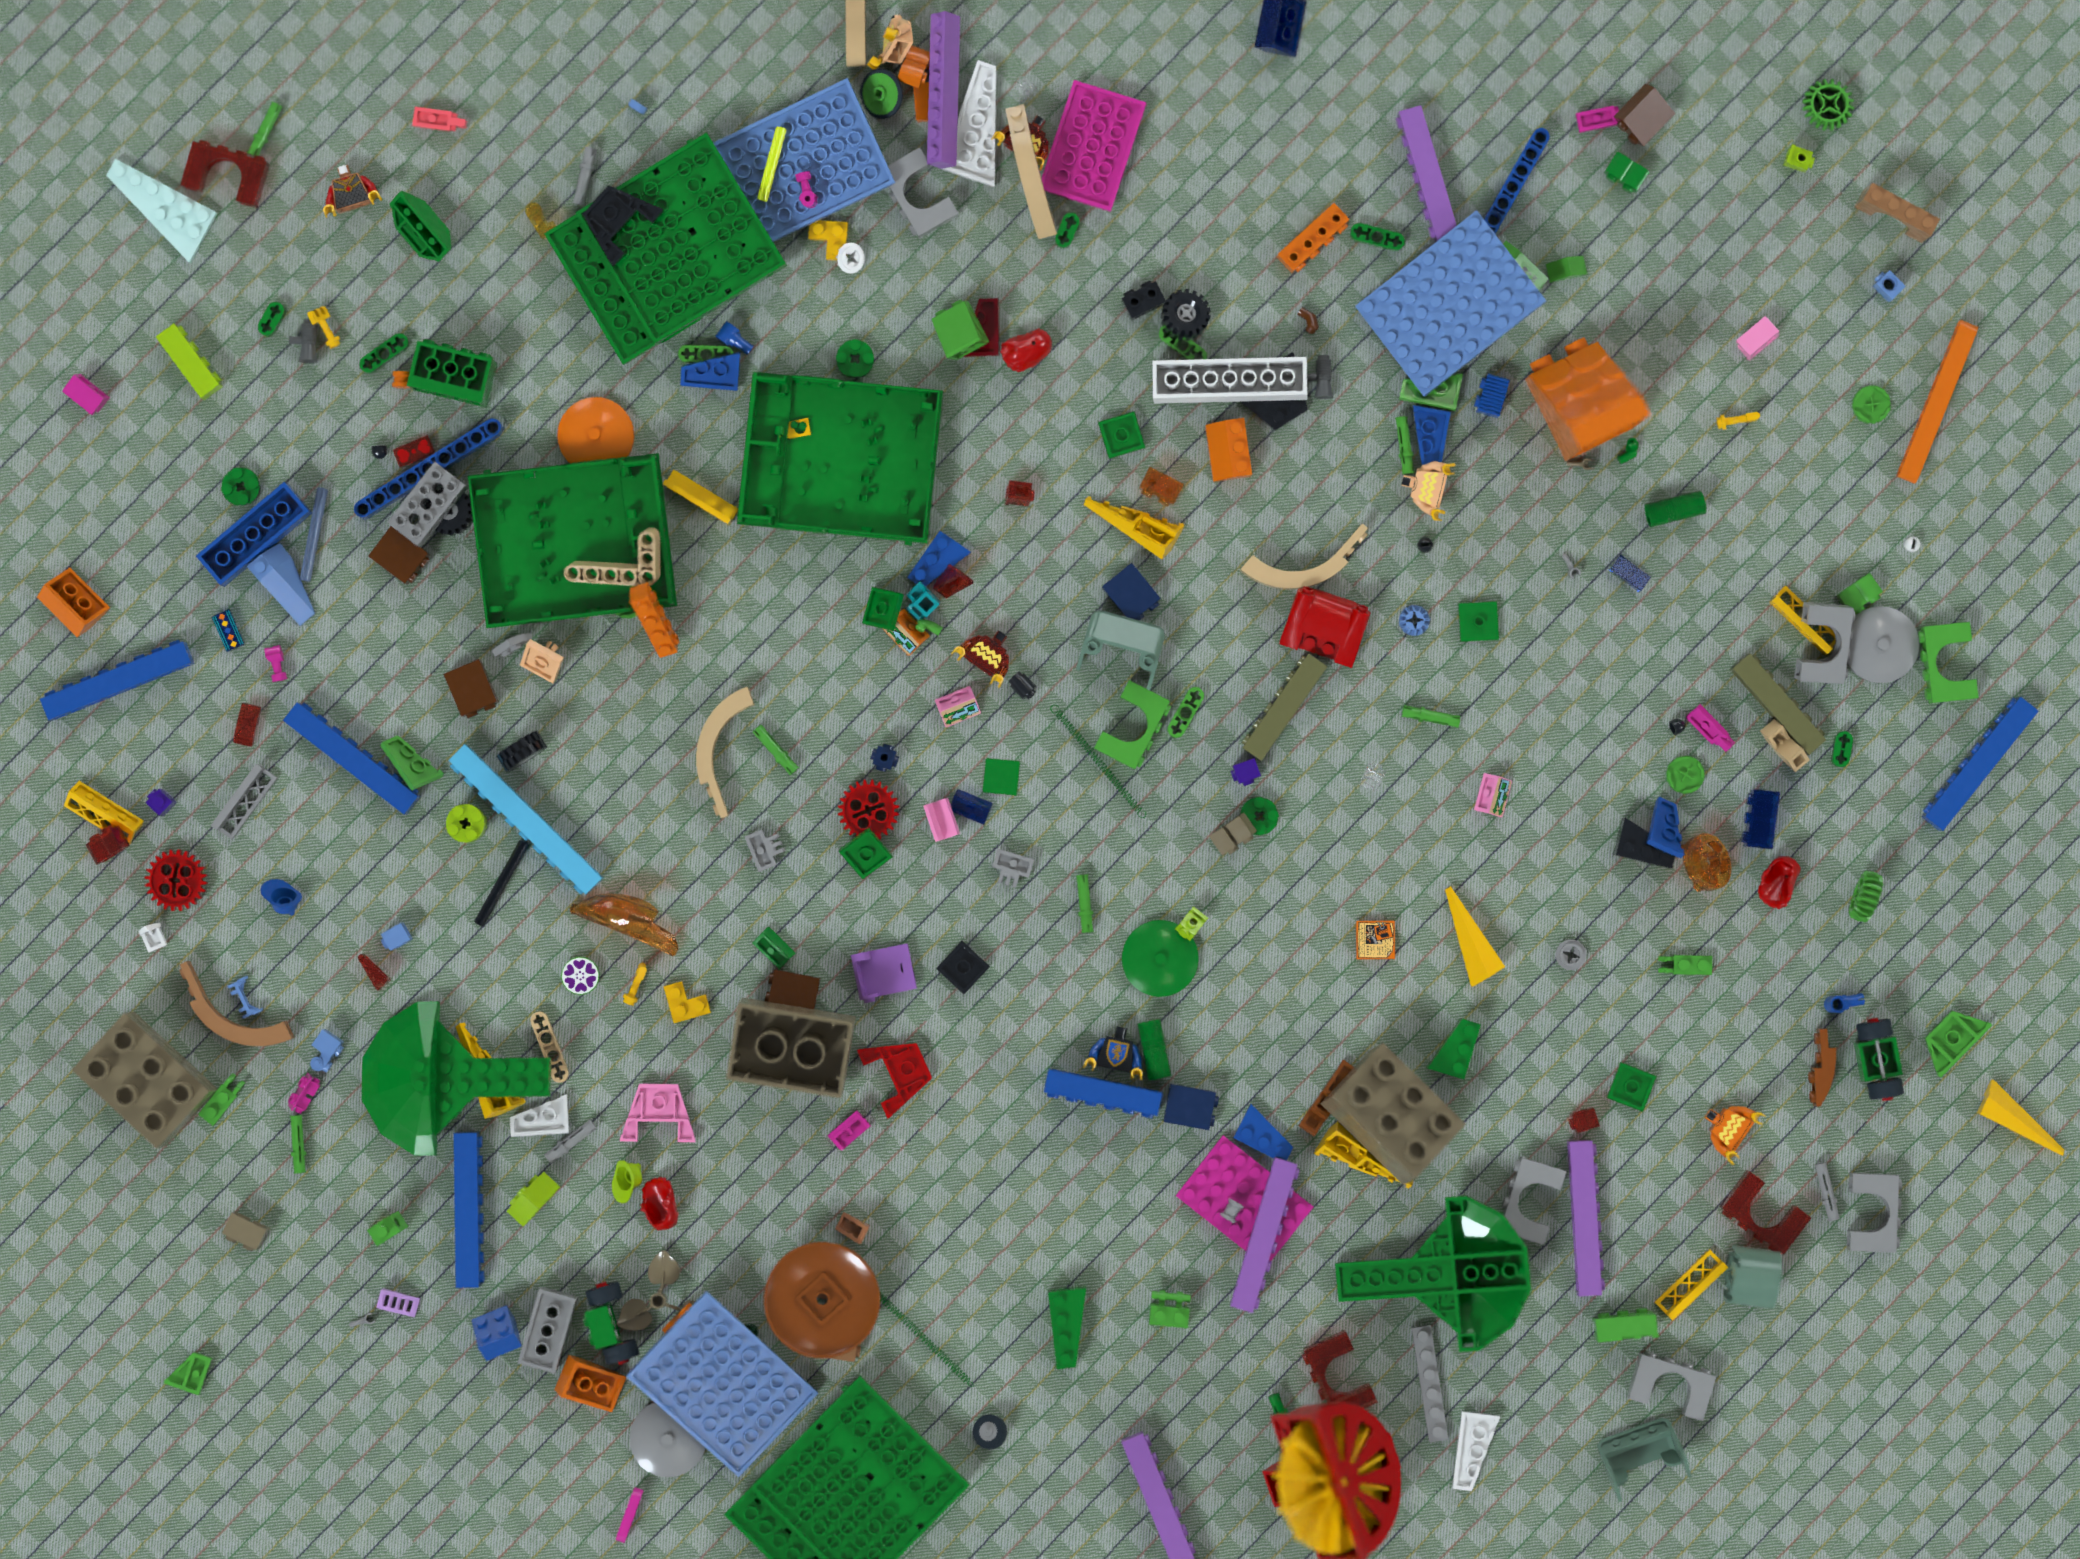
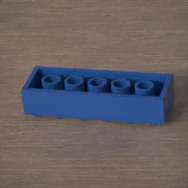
[196,482,312,587]
[1044,1068,1162,1119]

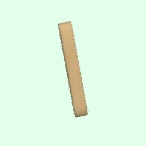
[530,1011,569,1083]

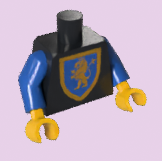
[1083,1026,1143,1081]

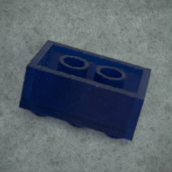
[1254,0,1307,57]
[1741,789,1780,850]

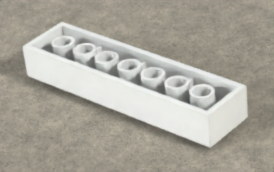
[1153,357,1307,404]

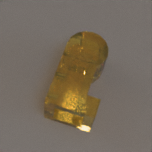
[525,202,556,240]

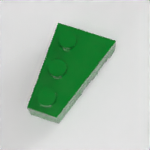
[1425,1018,1481,1080]

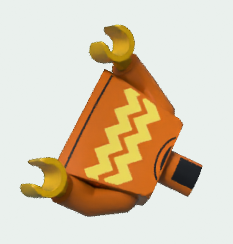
[1704,1106,1766,1165]

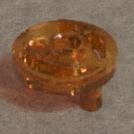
[1681,833,1731,892]

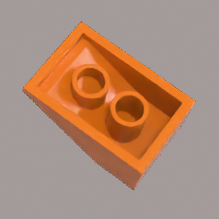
[554,1354,626,1412]

